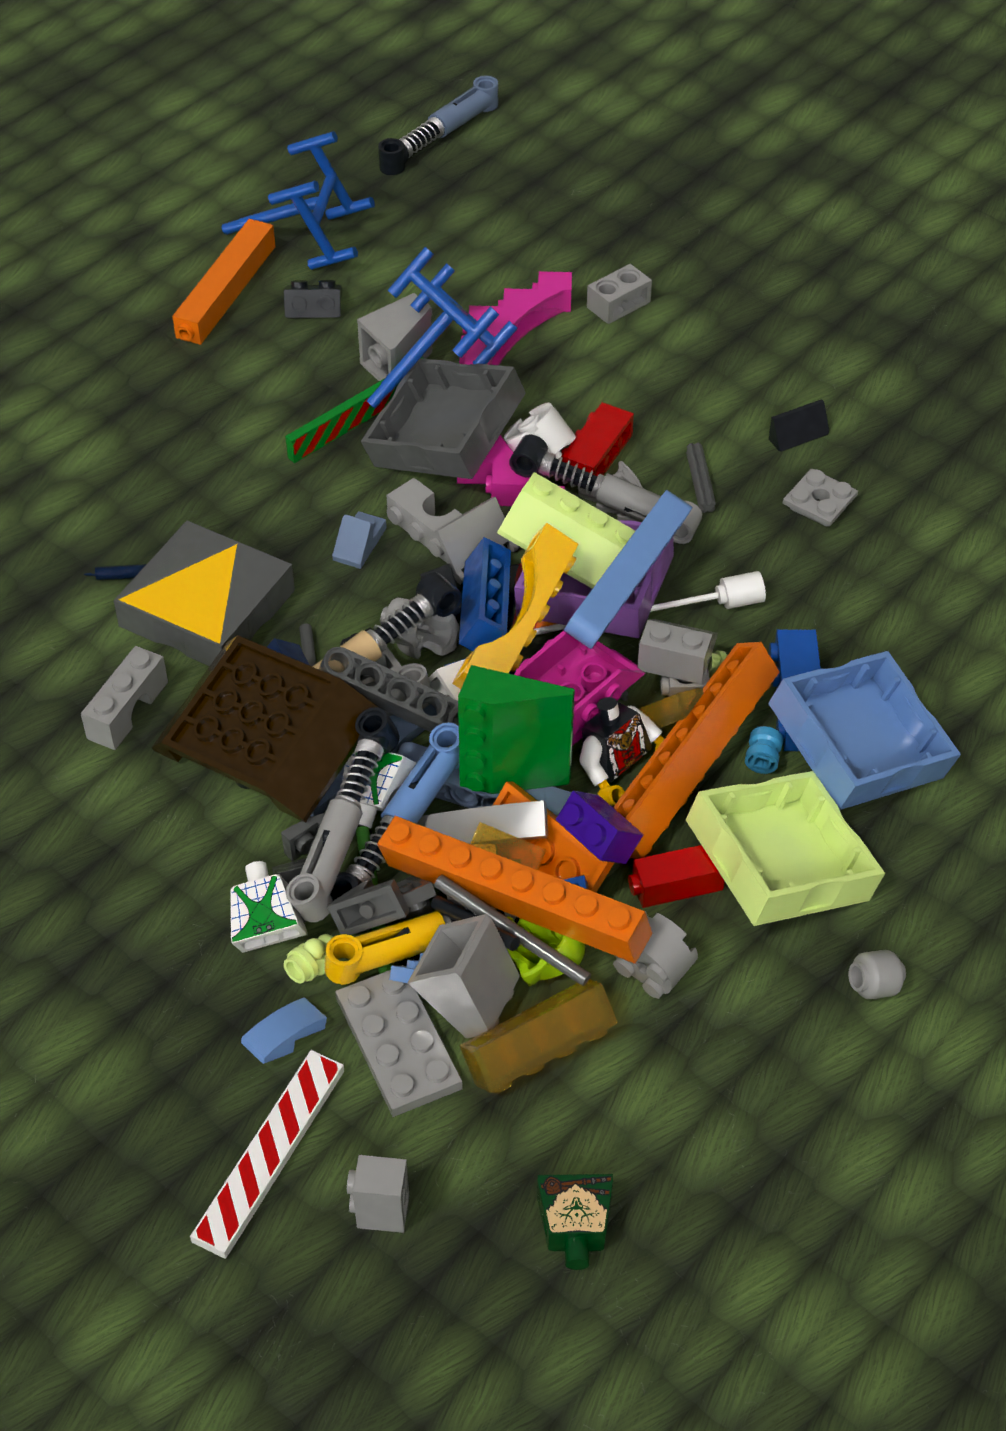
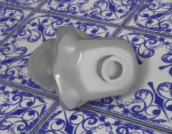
[380,597,460,659]

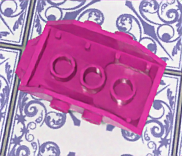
[514,631,645,746]

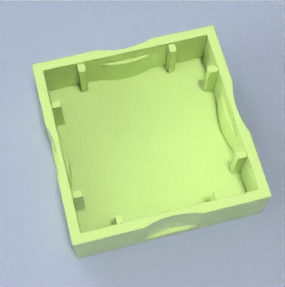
[686,771,885,926]

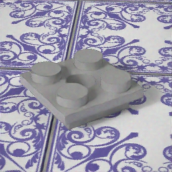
[782,469,858,527]

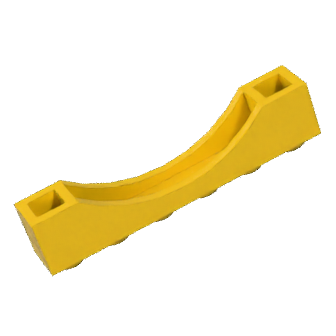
[452,523,578,689]

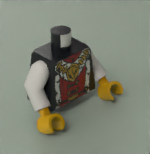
[579,697,664,806]

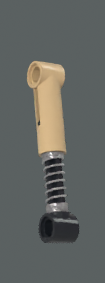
[312,572,462,672]

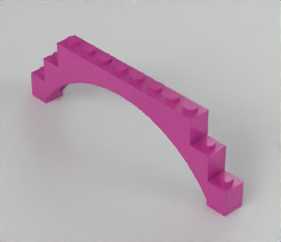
[457,271,572,506]

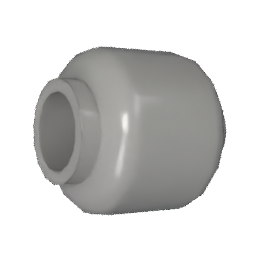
[848,950,906,999]

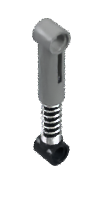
[509,434,703,544]
[286,707,400,922]

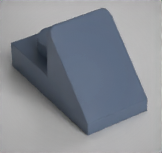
[332,511,387,569]

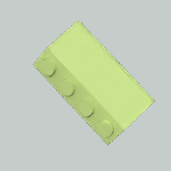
[497,472,635,589]

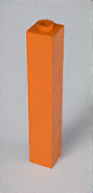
[172,219,276,345]

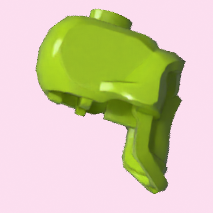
[507,916,585,986]

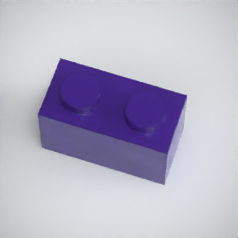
[556,790,644,864]

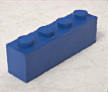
[459,537,511,651]
[769,630,821,751]

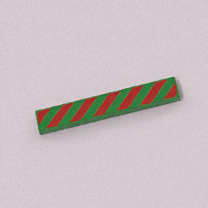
[285,357,424,464]

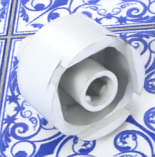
[504,402,576,459]

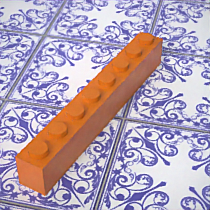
[613,642,780,859]
[377,816,653,964]

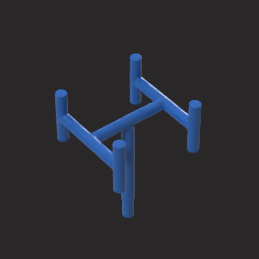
[222,131,375,270]
[367,247,518,408]

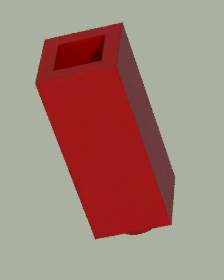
[628,845,724,908]

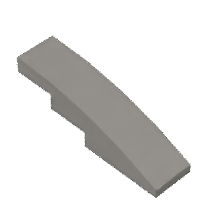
[417,800,548,844]

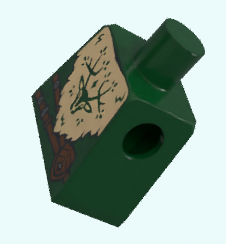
[537,1174,613,1270]

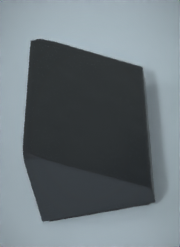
[769,399,829,452]

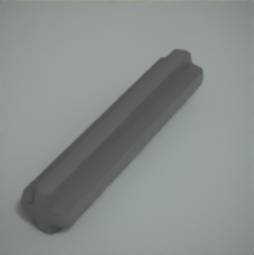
[686,442,716,513]

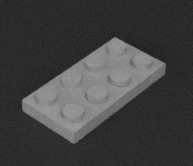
[335,965,462,1117]

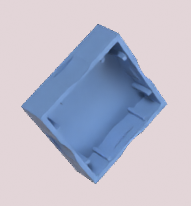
[768,651,961,810]

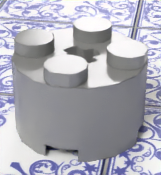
[613,911,698,999]

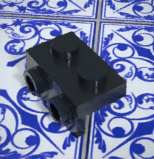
[284,280,342,318]

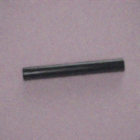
[431,896,520,951]

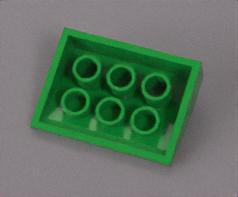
[458,665,575,794]

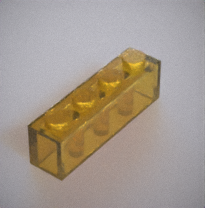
[459,979,618,1093]

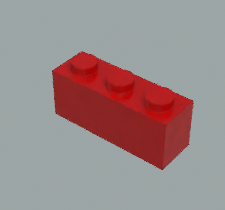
[559,402,634,476]

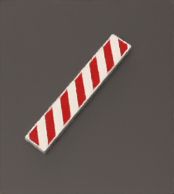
[190,1050,344,1259]

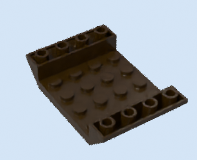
[151,635,379,823]

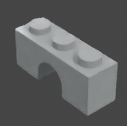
[386,478,463,564]
[81,646,168,750]

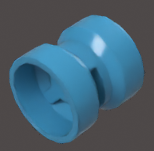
[745,726,784,774]

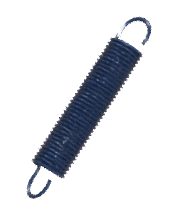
[84,564,146,581]

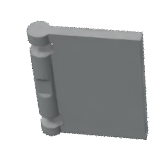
[435,497,519,584]

